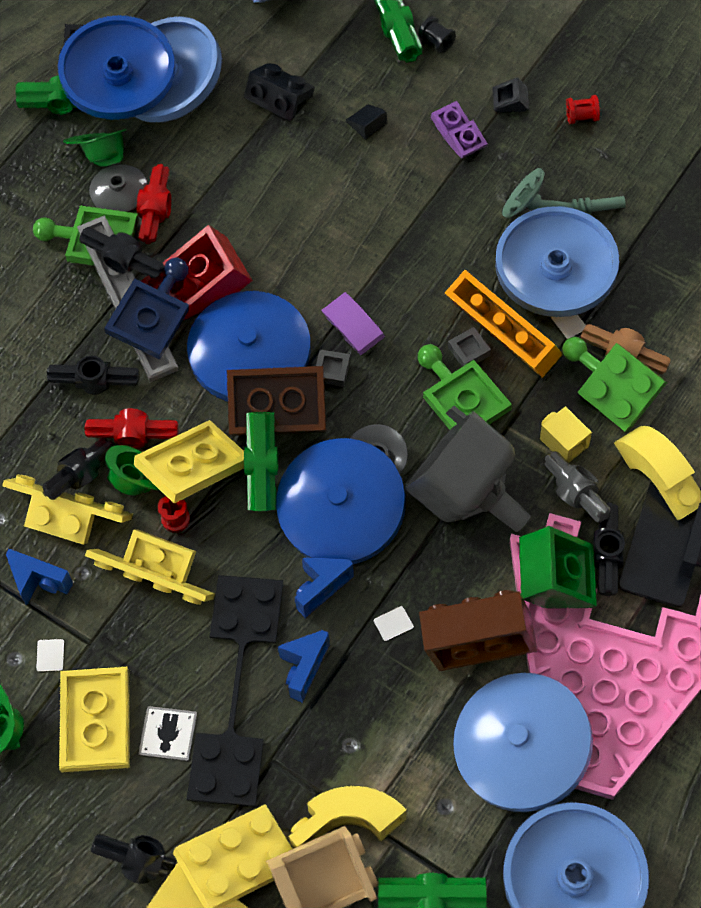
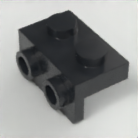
[244,63,315,121]

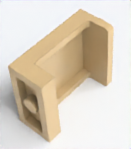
[267,826,378,908]

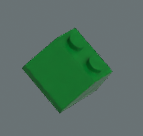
[519,526,597,608]

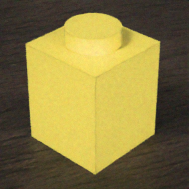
[540,406,592,463]

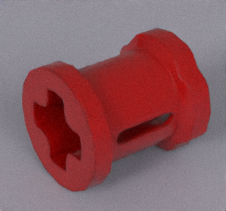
[566,95,600,125]
[158,496,190,533]

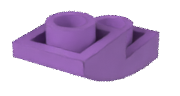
[431,101,487,158]
[321,292,385,355]

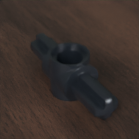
[79,227,164,279]
[47,355,139,395]
[42,438,113,500]
[593,502,625,597]
[91,834,178,884]

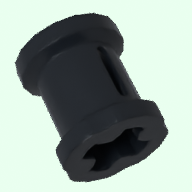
[418,16,456,53]

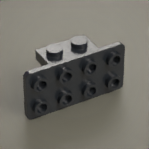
[619,481,701,608]

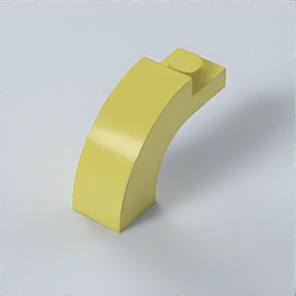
[614,426,701,520]
[289,786,407,848]

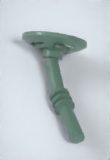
[502,168,626,219]

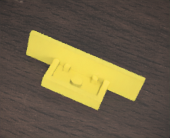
[2,474,133,545]
[85,529,215,605]

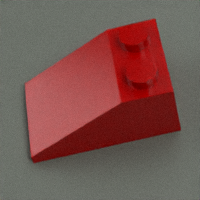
[141,225,253,320]

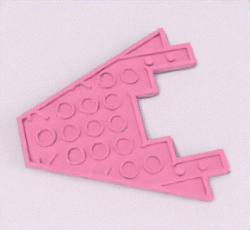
[509,513,701,800]

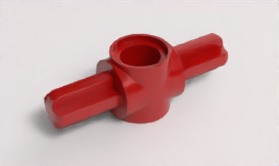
[137,164,172,244]
[84,408,179,449]

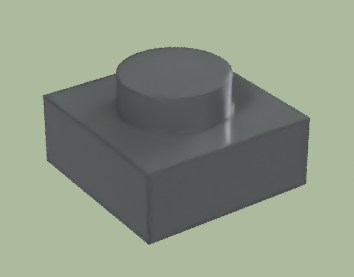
[448,327,491,367]
[316,349,351,387]

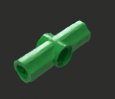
[374,0,422,63]
[15,75,77,114]
[244,412,278,511]
[378,873,487,908]

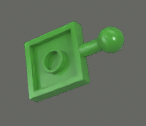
[33,206,139,266]
[562,337,668,432]
[417,344,512,430]

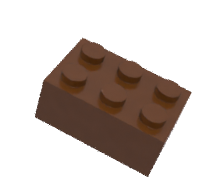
[227,366,326,436]
[419,590,538,671]

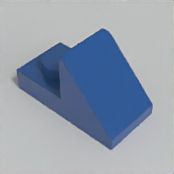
[6,549,73,605]
[295,557,354,618]
[278,630,330,703]

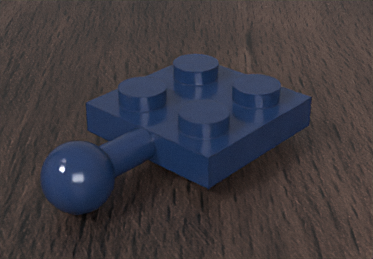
[104,258,189,360]

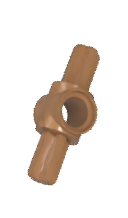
[581,324,671,374]

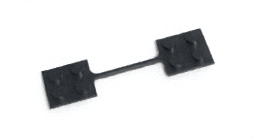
[187,575,284,807]

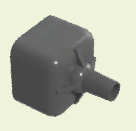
[404,406,531,532]

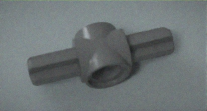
[545,451,611,523]

